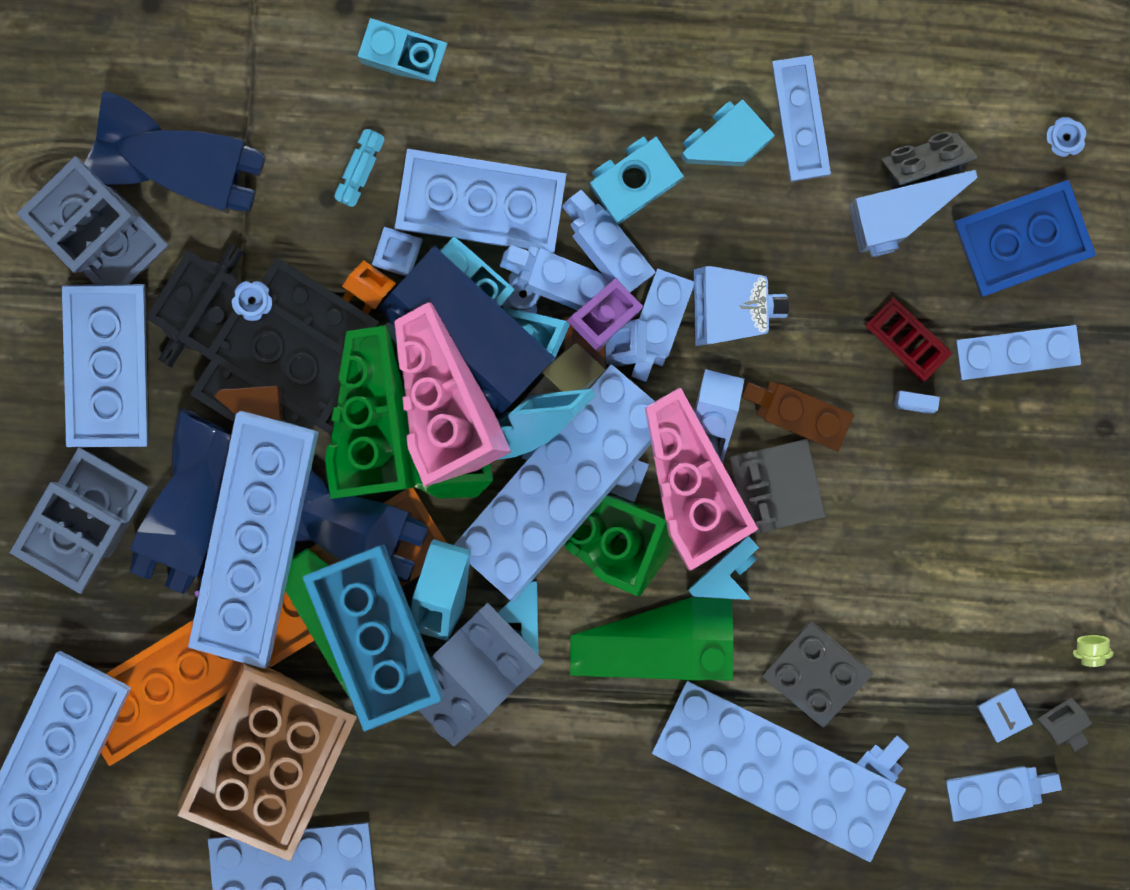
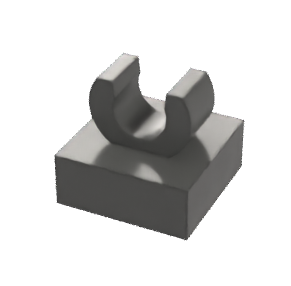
[1038,697,1092,752]

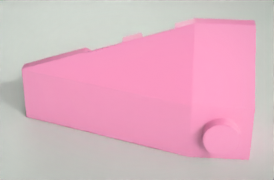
[395,302,511,486]
[645,388,758,571]

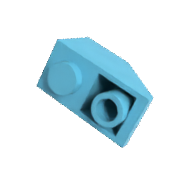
[358,18,447,82]
[681,99,775,166]
[441,236,515,307]
[411,539,471,641]

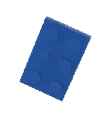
[953,180,1096,297]

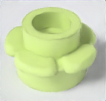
[1073,635,1114,667]

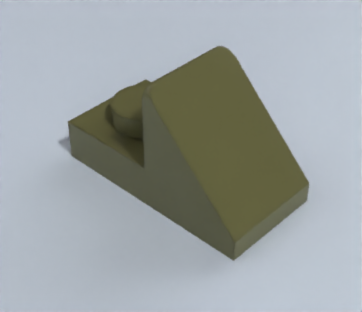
[521,343,607,403]

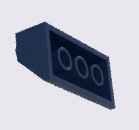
[379,246,555,418]

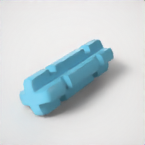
[334,129,385,207]

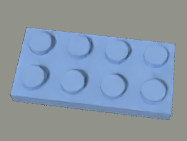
[395,149,566,254]
[62,284,149,447]
[208,822,376,890]

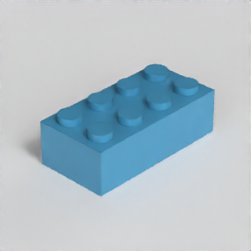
[303,544,445,731]

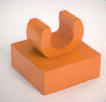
[342,261,397,314]

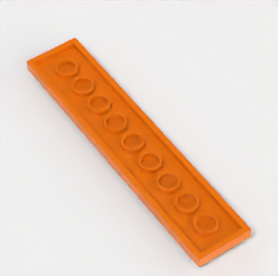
[101,488,447,766]

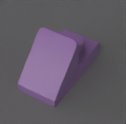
[568,278,644,351]

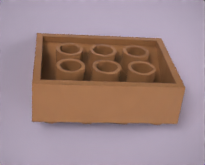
[178,663,357,862]

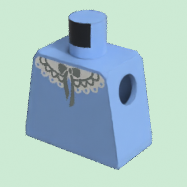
[694,266,789,346]

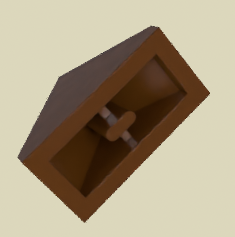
[214,386,284,422]

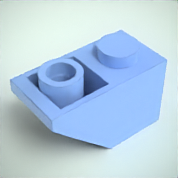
[694,369,744,464]

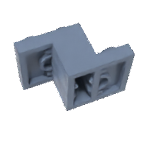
[17,157,170,284]
[10,447,151,594]
[418,603,544,747]

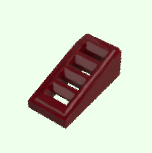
[865,297,953,383]

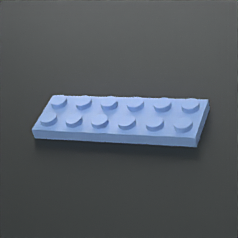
[454,364,655,602]
[188,411,319,669]
[0,651,132,890]
[652,681,906,862]

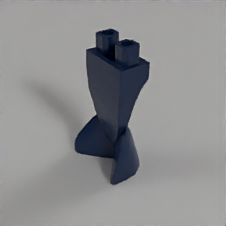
[84,91,266,214]
[130,407,232,594]
[295,469,429,582]

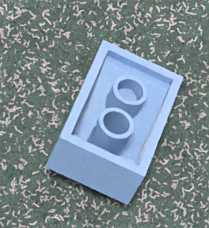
[849,170,977,257]

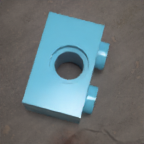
[589,137,684,225]

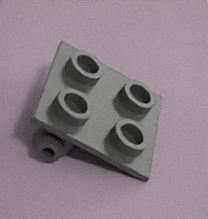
[881,132,977,189]
[729,439,826,535]
[762,621,873,728]

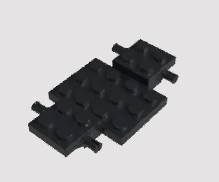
[146,243,405,435]

